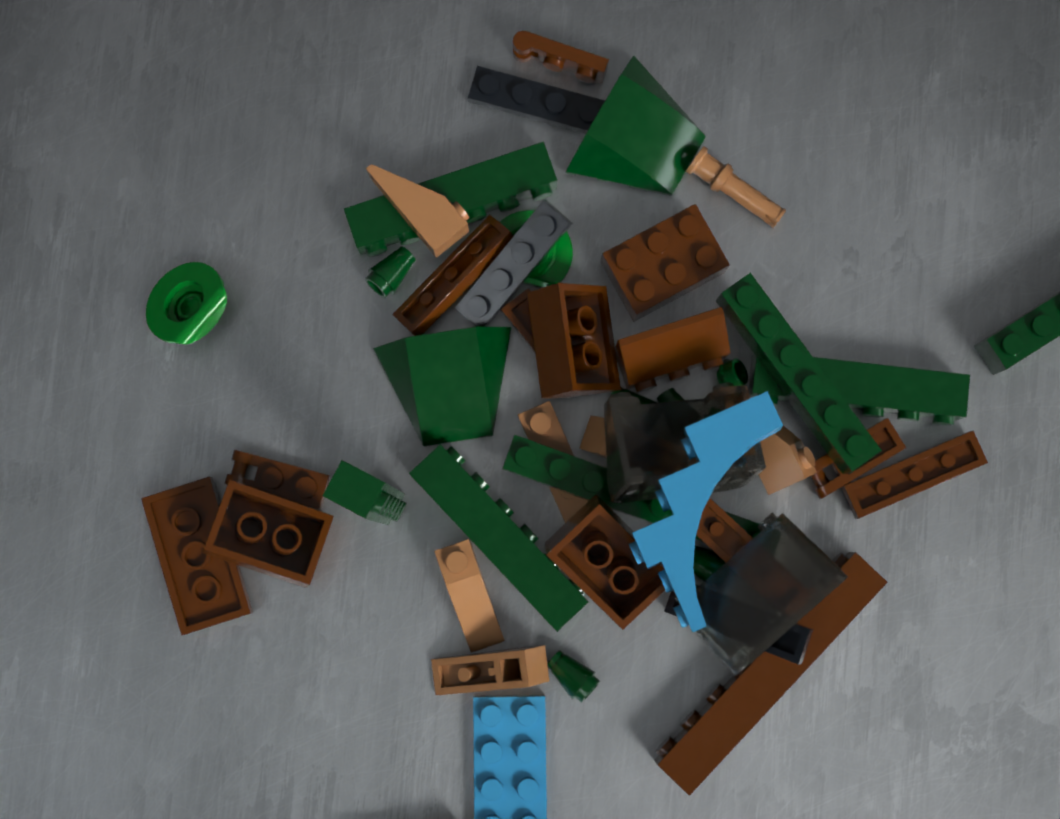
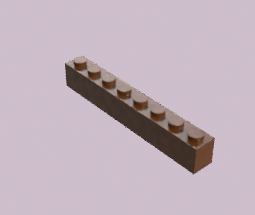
[654,552,888,796]

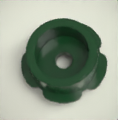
[717,358,748,392]

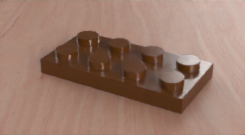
[141,476,253,636]

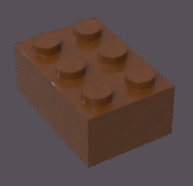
[600,204,730,322]
[202,480,334,588]
[545,494,665,630]

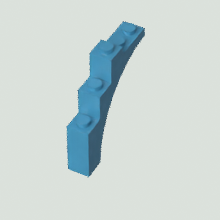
[629,391,783,632]

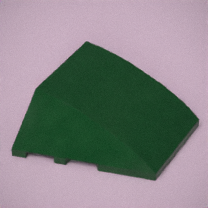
[565,56,706,196]
[373,327,511,447]

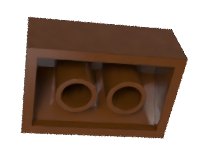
[527,283,621,398]
[615,307,731,393]

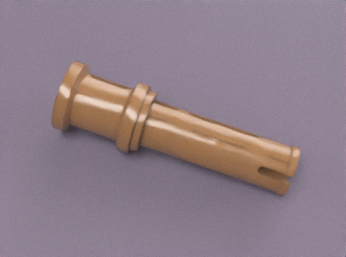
[686,146,786,228]

